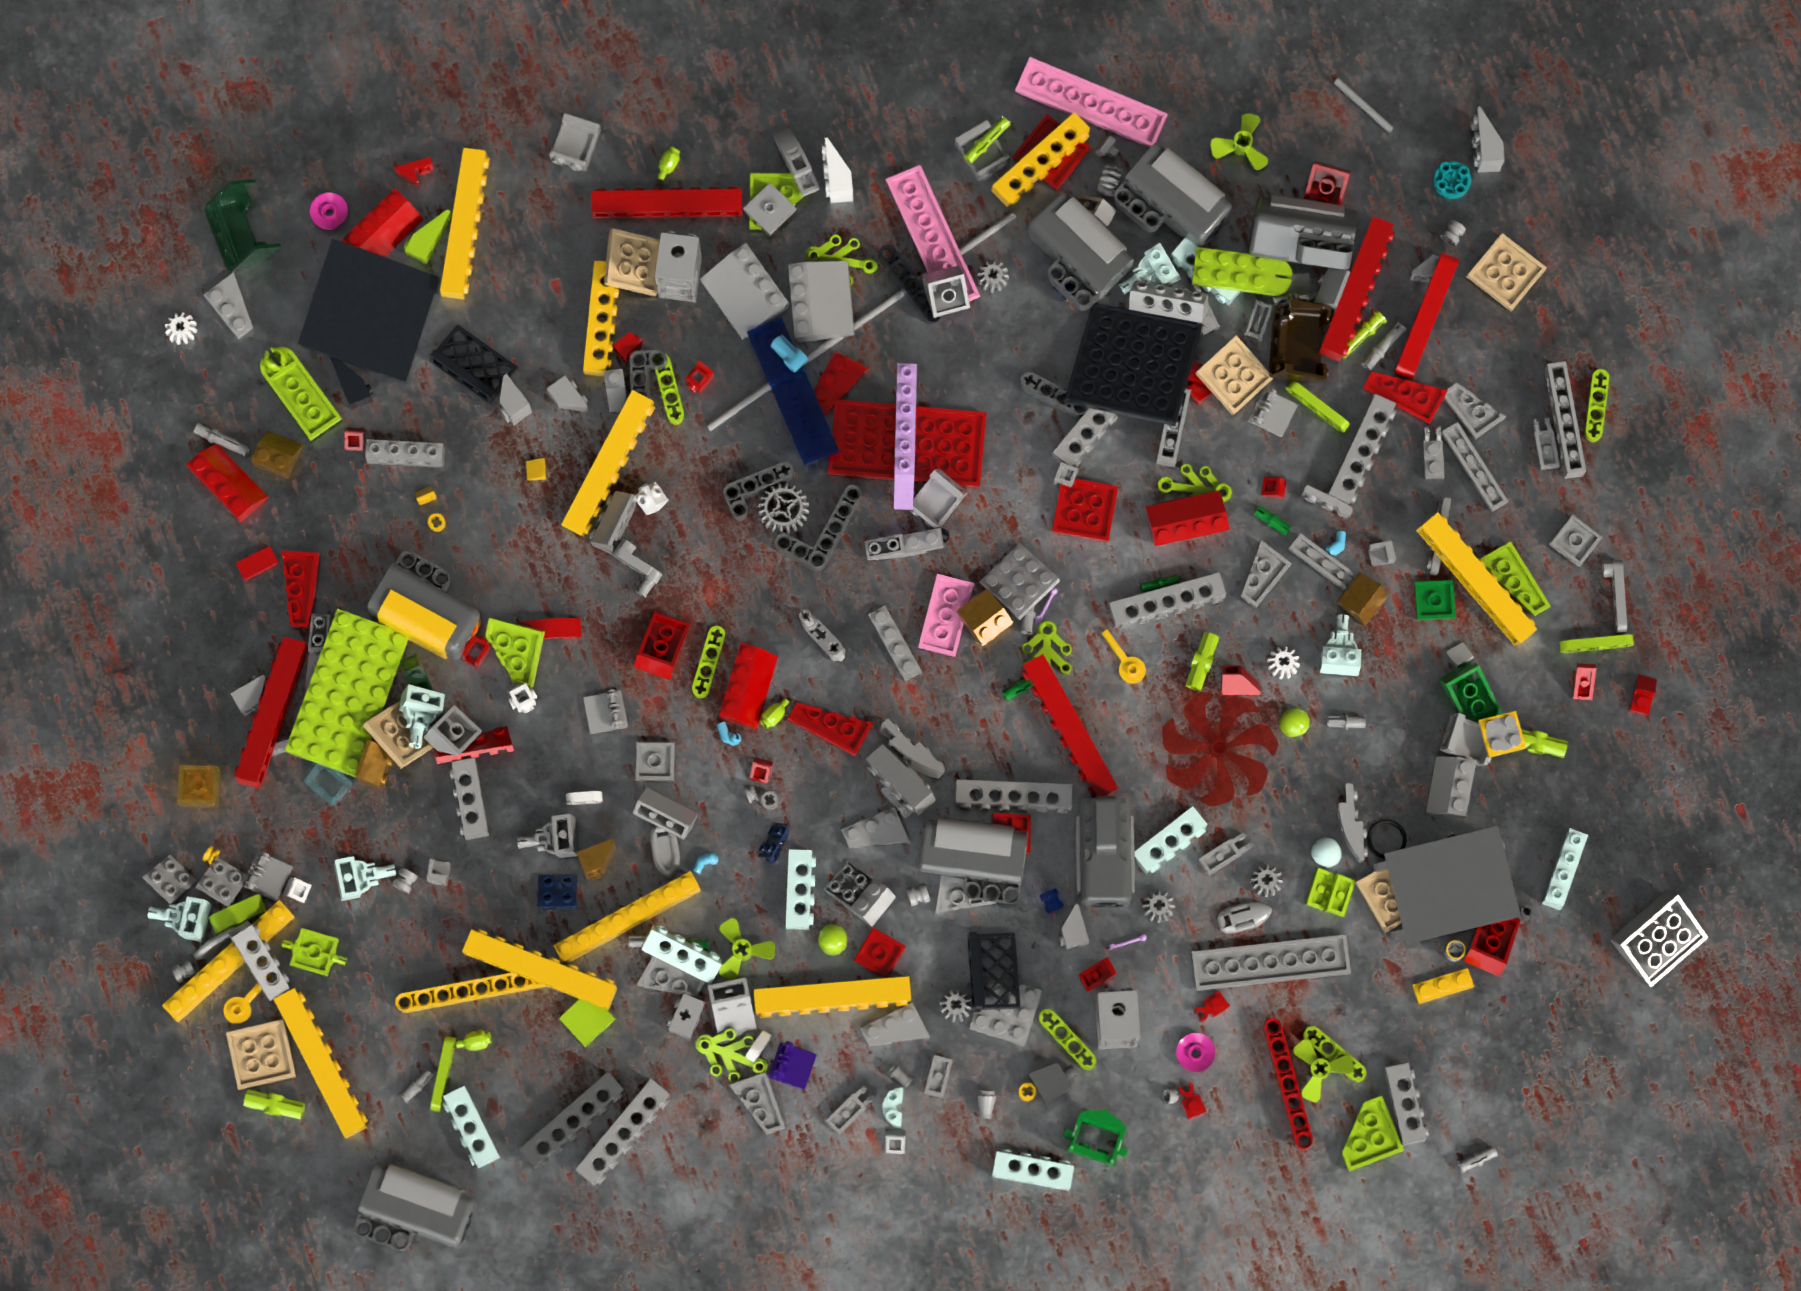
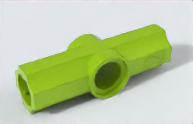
[1186,632,1219,692]
[1521,729,1568,758]
[243,1090,305,1120]

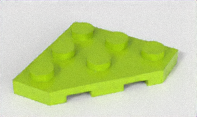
[750,173,803,230]
[485,617,545,687]
[1341,1096,1404,1172]

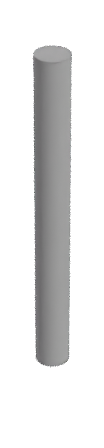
[1334,78,1394,133]

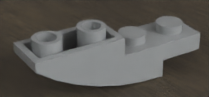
[772,128,820,197]
[864,528,944,560]
[306,614,331,691]
[879,719,945,779]
[1337,783,1368,863]

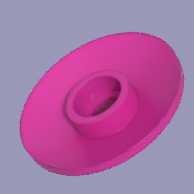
[310,193,348,230]
[1176,1033,1215,1072]

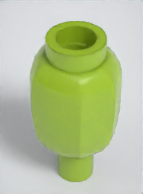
[657,147,680,181]
[759,698,790,729]
[455,1030,492,1051]

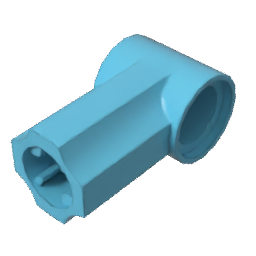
[770,335,808,373]

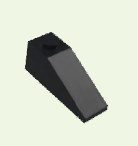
[330,357,373,409]

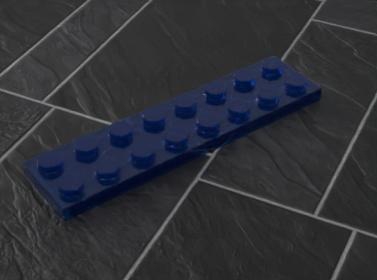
[747,317,840,467]

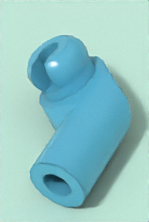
[1325,531,1346,556]
[717,722,741,746]
[691,852,719,875]

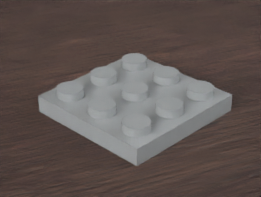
[979,543,1060,620]
[969,974,1042,1047]

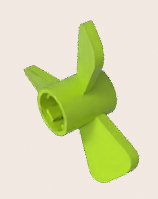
[1210,113,1268,170]
[719,918,775,981]
[1293,1039,1354,1102]

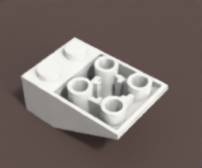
[822,138,853,203]

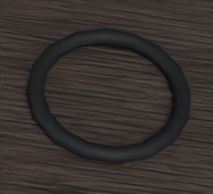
[1367,819,1407,859]

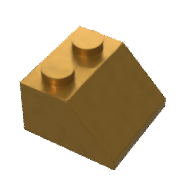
[251,431,303,479]
[956,588,1013,646]
[355,739,394,789]
[577,838,616,881]

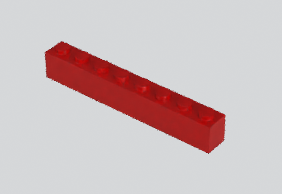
[591,186,743,218]
[1319,216,1395,362]
[234,637,308,789]
[1021,654,1119,798]

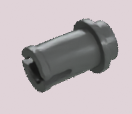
[1518,905,1533,922]

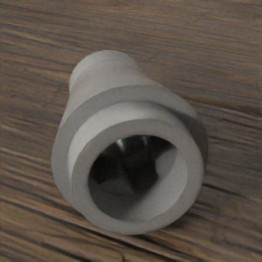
[977,1090,996,1119]

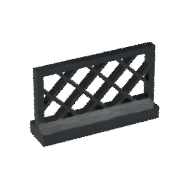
[430,324,518,405]
[967,932,1020,1012]

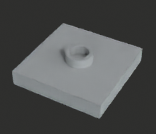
[743,183,797,235]
[1549,514,1603,567]
[635,742,675,781]

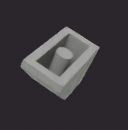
[1076,194,1116,226]
[1410,253,1441,282]
[604,369,627,413]
[1058,904,1089,950]

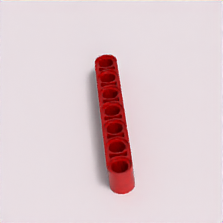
[1394,252,1460,380]
[1263,1018,1313,1151]

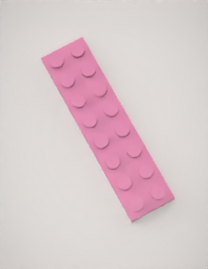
[1015,57,1168,148]
[886,165,980,301]

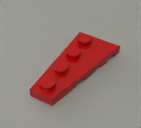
[799,351,868,426]
[1363,371,1448,424]
[281,551,320,629]
[787,702,874,756]
[433,726,514,764]

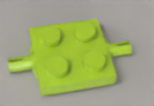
[282,928,347,977]

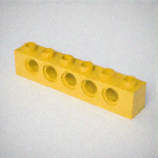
[992,112,1090,207]
[583,260,619,376]

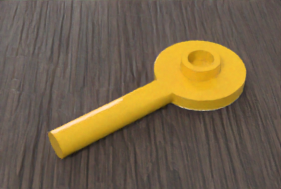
[1101,629,1146,684]
[224,973,273,1024]

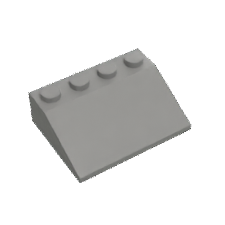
[700,243,789,340]
[788,261,855,343]
[1610,890,1708,987]

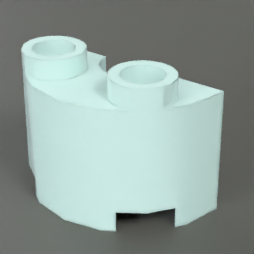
[882,1087,903,1129]

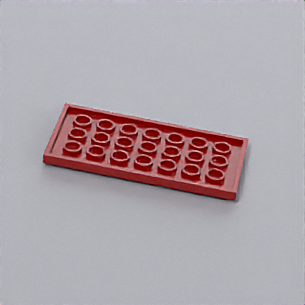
[828,399,986,488]

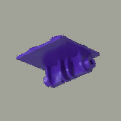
[768,1041,817,1090]

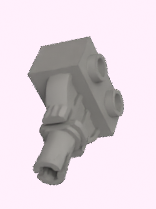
[517,814,578,858]

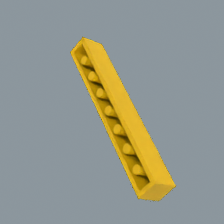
[440,148,490,299]
[561,390,655,537]
[1416,512,1537,647]
[553,871,701,965]
[162,900,295,1022]
[462,929,617,1010]
[754,976,911,1018]
[274,988,368,1139]

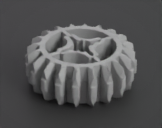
[758,483,809,534]

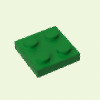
[1414,580,1456,621]

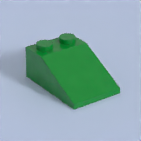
[1439,660,1503,724]

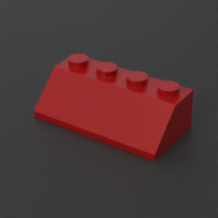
[341,188,424,257]
[186,444,269,523]
[1145,490,1230,546]
[719,642,778,730]

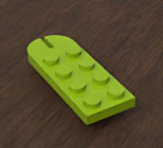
[1192,247,1292,296]
[260,347,342,441]

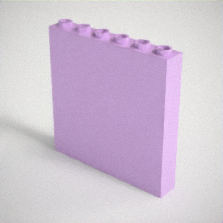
[894,363,917,510]

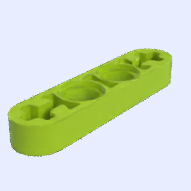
[654,353,684,425]
[1584,369,1609,442]
[1286,380,1350,433]
[692,626,726,699]
[1559,634,1634,653]
[1039,1009,1096,1070]
[1303,1026,1367,1082]
[430,1036,456,1112]

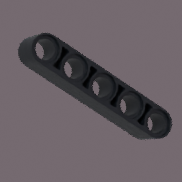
[878,244,941,325]

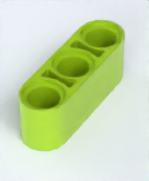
[209,894,267,936]

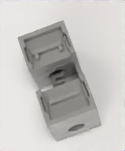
[655,231,702,302]
[1094,987,1141,1049]

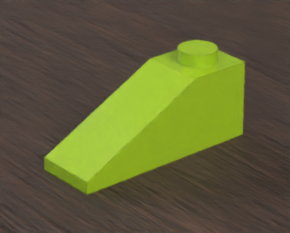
[404,210,452,265]

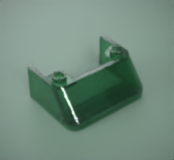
[205,179,281,271]

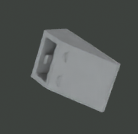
[1470,107,1505,173]
[823,860,896,927]
[708,977,758,1045]

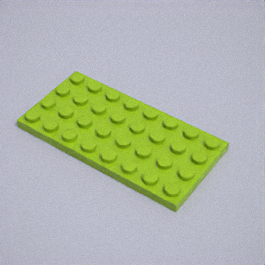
[284,608,408,777]

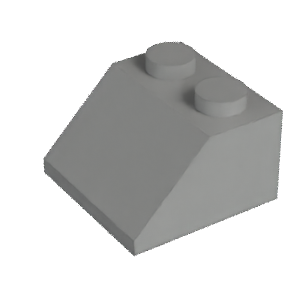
[922,266,970,317]
[1312,269,1350,316]
[499,374,532,426]
[423,705,482,756]

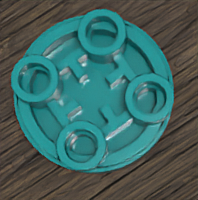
[1433,161,1471,199]

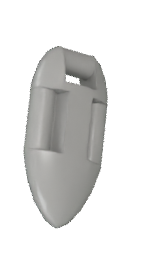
[650,826,680,879]
[1216,901,1272,934]
[194,926,238,960]

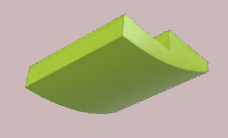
[1304,868,1356,917]
[559,999,616,1047]

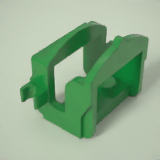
[1063,1109,1128,1168]

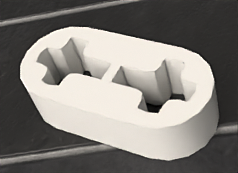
[566,791,603,805]
[745,1030,772,1062]

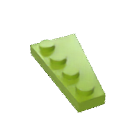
[1481,541,1550,617]

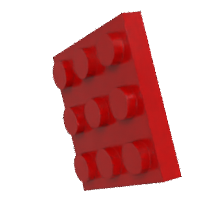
[1012,114,1091,192]
[1052,479,1118,543]

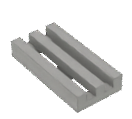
[1244,300,1274,342]

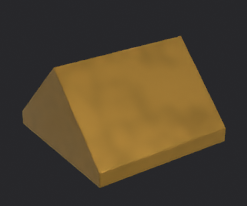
[1337,572,1388,626]

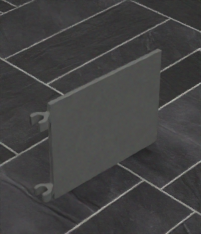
[1373,826,1521,944]

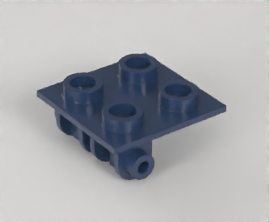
[758,823,790,864]
[537,874,577,910]

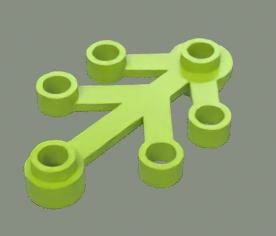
[805,235,877,286]
[1158,464,1232,502]
[1022,620,1072,675]
[696,1028,768,1083]

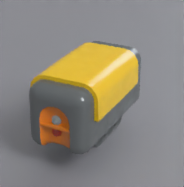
[368,551,481,660]

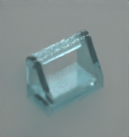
[304,764,353,807]

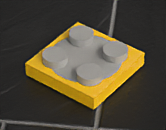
[1478,711,1526,758]

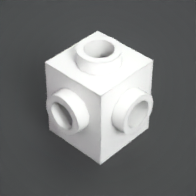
[635,482,669,515]
[508,684,537,713]

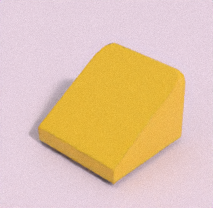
[526,458,546,481]
[414,486,437,506]

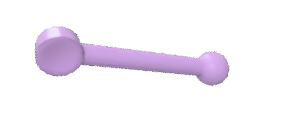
[1035,587,1058,624]
[1107,934,1147,950]

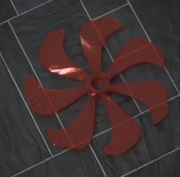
[1162,692,1278,807]

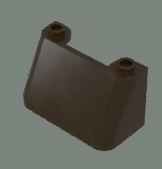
[1269,299,1332,382]

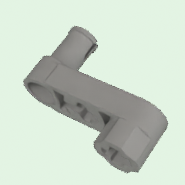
[612,538,662,598]
[799,609,846,661]

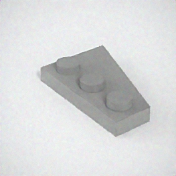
[203,272,253,339]
[1444,383,1506,439]
[1241,540,1292,608]
[841,807,910,848]
[935,875,997,913]
[636,956,706,998]
[860,1002,930,1047]
[729,1072,785,1135]

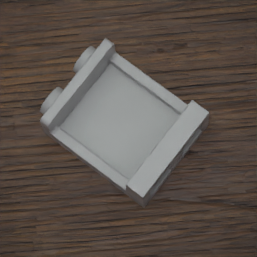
[549,113,601,171]
[955,120,1011,181]
[910,468,968,529]
[1439,713,1492,766]

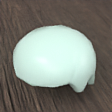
[1311,837,1342,868]

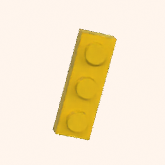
[1412,968,1474,1004]

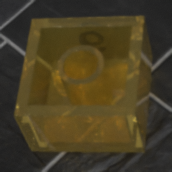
[177,765,222,808]

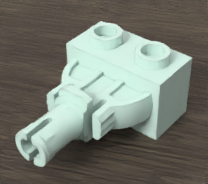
[1119,243,1181,294]
[1320,614,1361,676]
[399,684,445,749]
[333,856,396,901]
[148,897,212,942]

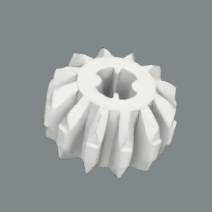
[165,312,197,345]
[1267,646,1300,679]

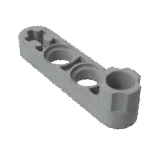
[1602,560,1627,633]

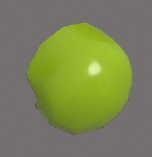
[1279,708,1310,738]
[818,924,847,956]

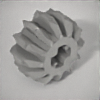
[1097,164,1122,197]
[977,260,1009,293]
[1250,864,1283,898]
[1142,890,1175,923]
[940,989,972,1022]

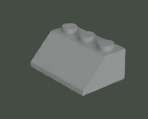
[590,491,637,555]
[1426,757,1476,821]

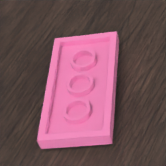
[918,574,974,657]

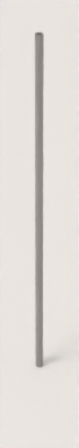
[706,211,1016,431]

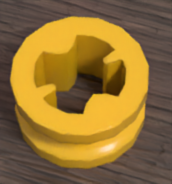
[428,513,446,532]
[202,845,220,865]
[1019,1083,1036,1101]

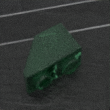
[399,654,433,691]

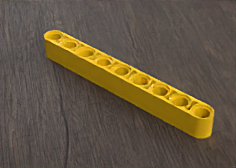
[395,973,547,1013]

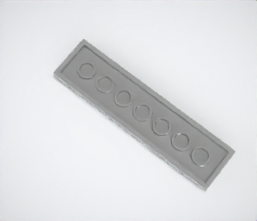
[1191,935,1351,991]

